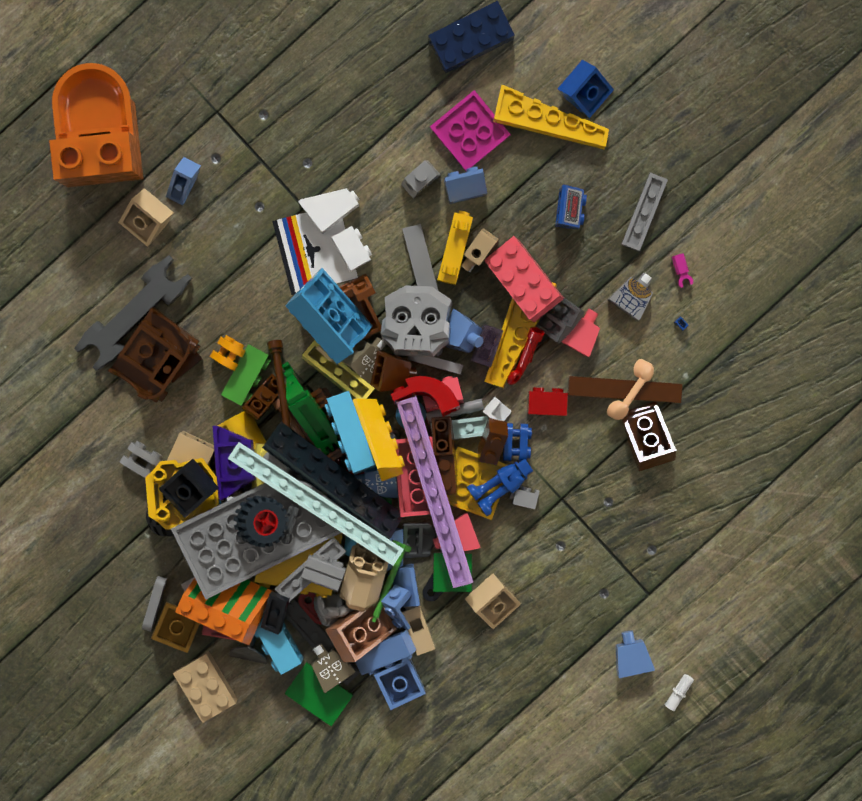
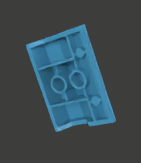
[285,268,373,364]

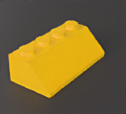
[353,398,405,481]

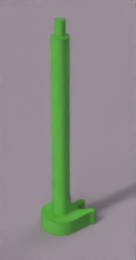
[372,540,412,623]

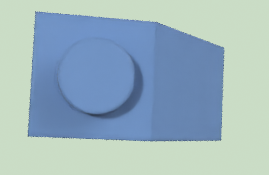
[166,157,201,205]

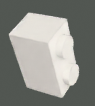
[332,226,372,272]

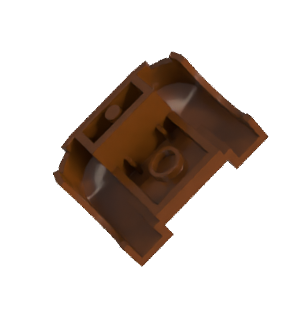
[108,307,201,403]

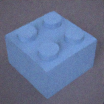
[374,659,426,710]

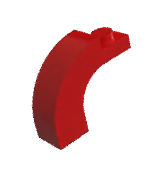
[391,376,460,417]

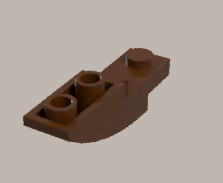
[431,416,458,495]

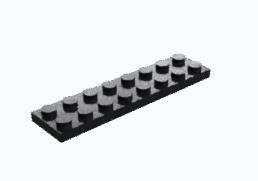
[262,421,403,539]

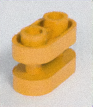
[209,335,246,371]

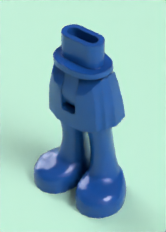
[466,459,533,516]

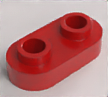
[298,592,321,624]

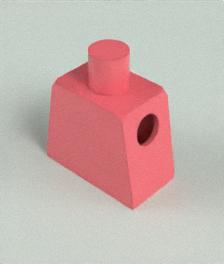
[561,309,600,357]
[433,512,481,551]

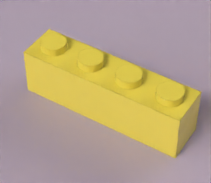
[302,340,375,399]

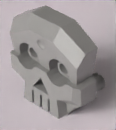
[381,286,452,357]

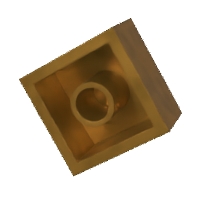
[151,602,200,653]

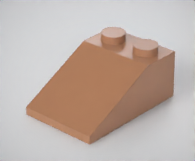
[325,600,397,662]

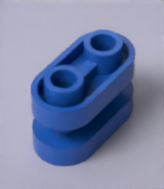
[503,423,532,462]

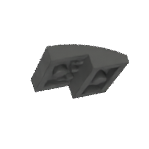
[536,297,585,343]

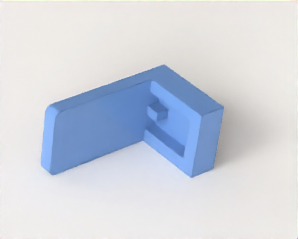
[381,585,411,630]

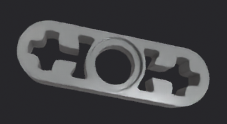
[407,356,463,374]
[142,576,167,632]

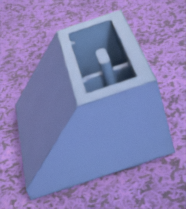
[444,167,487,204]

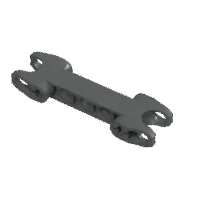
[74,255,193,371]

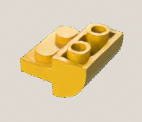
[212,411,266,449]

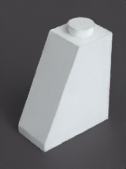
[298,188,360,234]

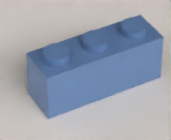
[356,630,416,675]

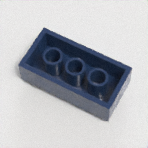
[428,1,515,74]

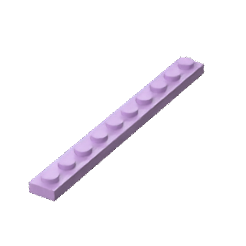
[396,396,473,588]

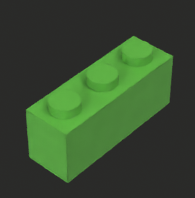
[221,344,271,406]

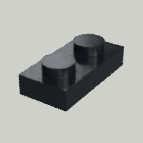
[261,591,290,635]

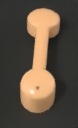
[607,359,654,420]

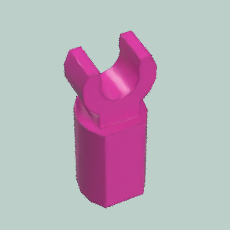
[671,253,693,288]

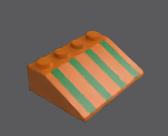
[175,578,274,645]

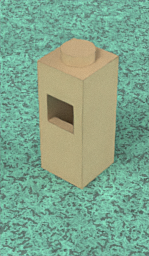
[402,606,435,656]

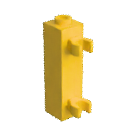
[437,210,473,286]

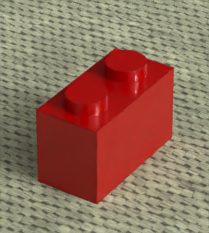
[527,387,568,416]

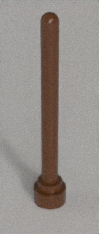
[267,340,291,428]

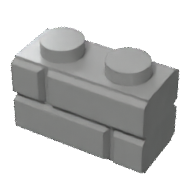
[301,553,346,592]

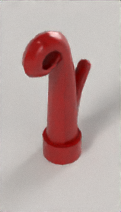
[507,327,545,385]

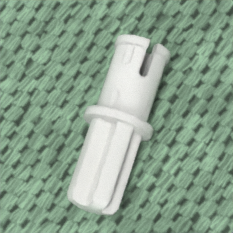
[664,674,694,711]

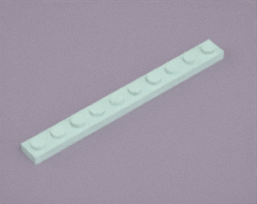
[228,442,404,566]

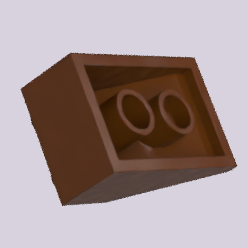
[622,402,676,471]

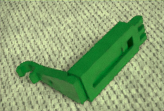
[282,362,340,455]

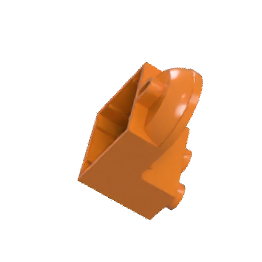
[49,63,143,187]

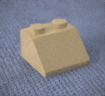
[118,188,174,247]
[465,574,521,629]

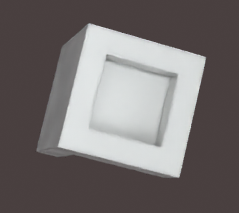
[482,397,511,421]

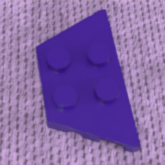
[212,426,256,500]

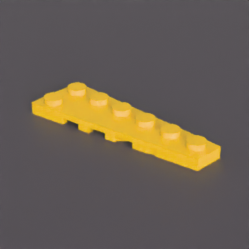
[493,85,609,149]
[484,282,557,388]

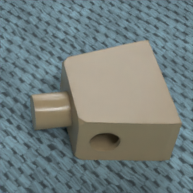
[461,228,499,272]

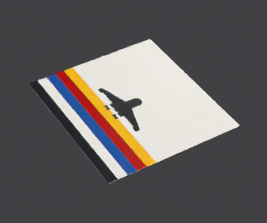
[272,213,358,295]

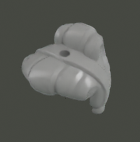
[314,593,350,627]

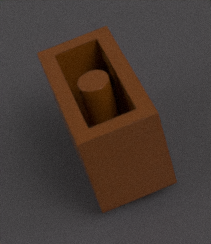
[478,418,508,466]

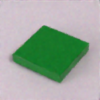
[433,553,472,592]

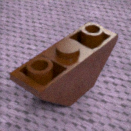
[242,374,286,420]

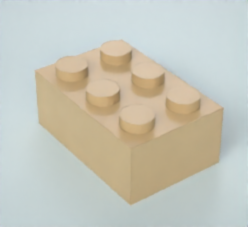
[173,651,238,723]

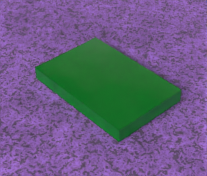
[284,662,353,726]

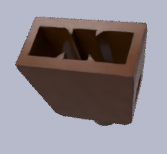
[370,351,417,392]

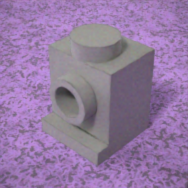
[509,486,540,509]

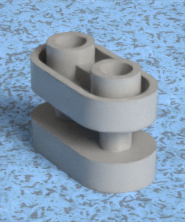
[120,441,164,478]

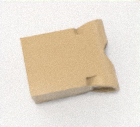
[167,431,215,466]

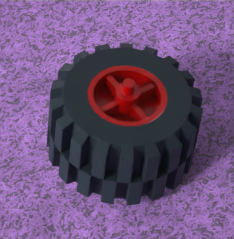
[234,495,289,548]

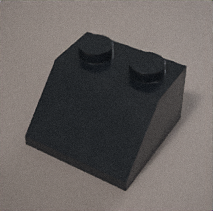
[159,459,219,518]

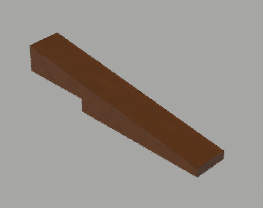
[567,376,682,403]

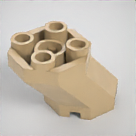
[339,543,388,612]

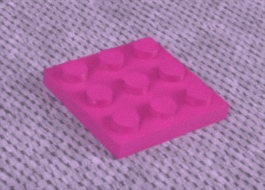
[430,90,511,171]

